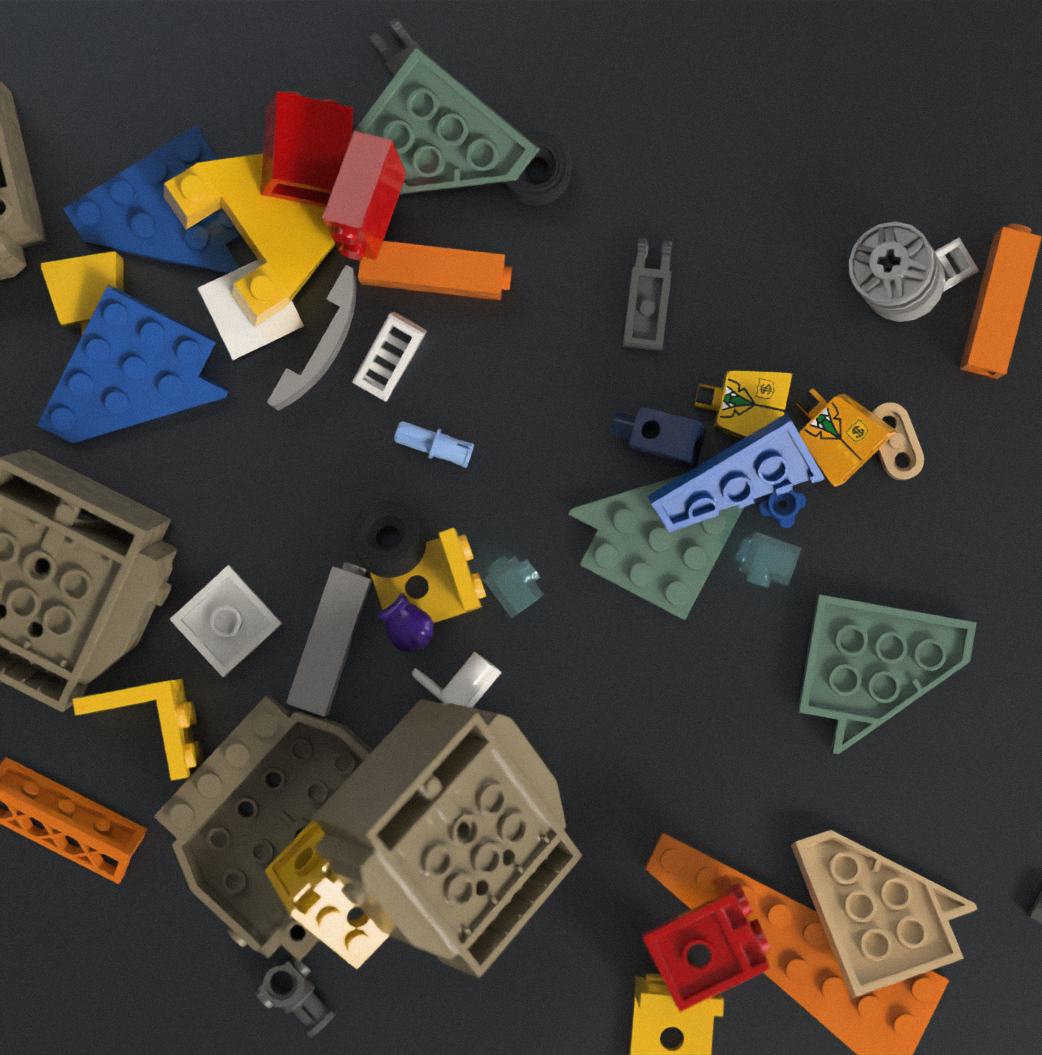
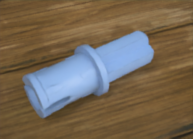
[394,421,474,468]

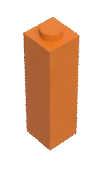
[959,224,1042,379]
[358,241,512,300]

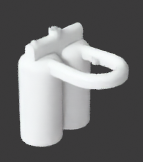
[412,651,501,708]

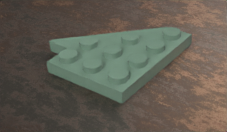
[352,48,540,194]
[568,474,744,620]
[797,594,977,754]

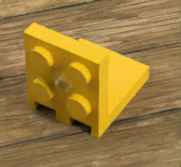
[370,528,487,623]
[72,679,204,781]
[264,819,388,969]
[630,974,724,1055]

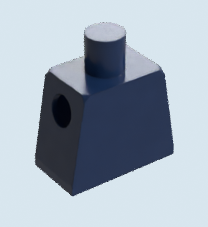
[611,407,706,469]

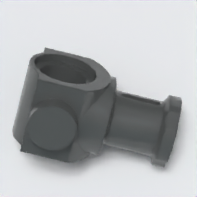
[254,955,337,1038]

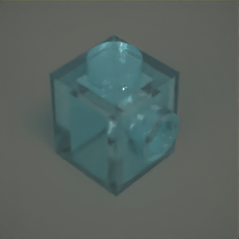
[736,532,801,588]
[483,555,544,618]

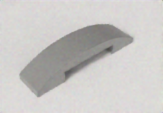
[267,265,357,411]

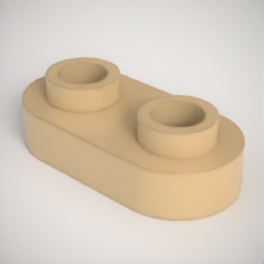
[872,402,924,480]

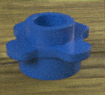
[759,490,806,528]

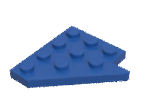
[63,125,243,275]
[37,284,229,443]

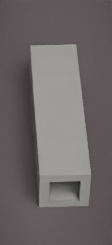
[286,562,373,716]

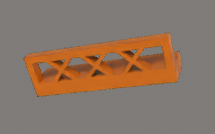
[0,757,147,884]

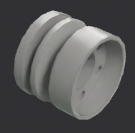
[849,221,945,322]

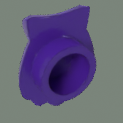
[377,593,434,652]

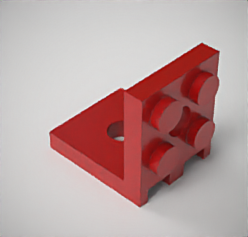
[642,875,771,1012]

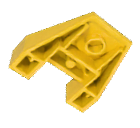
[164,153,336,327]

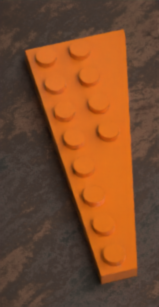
[644,832,949,1055]

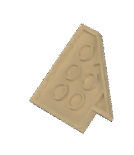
[791,830,977,999]

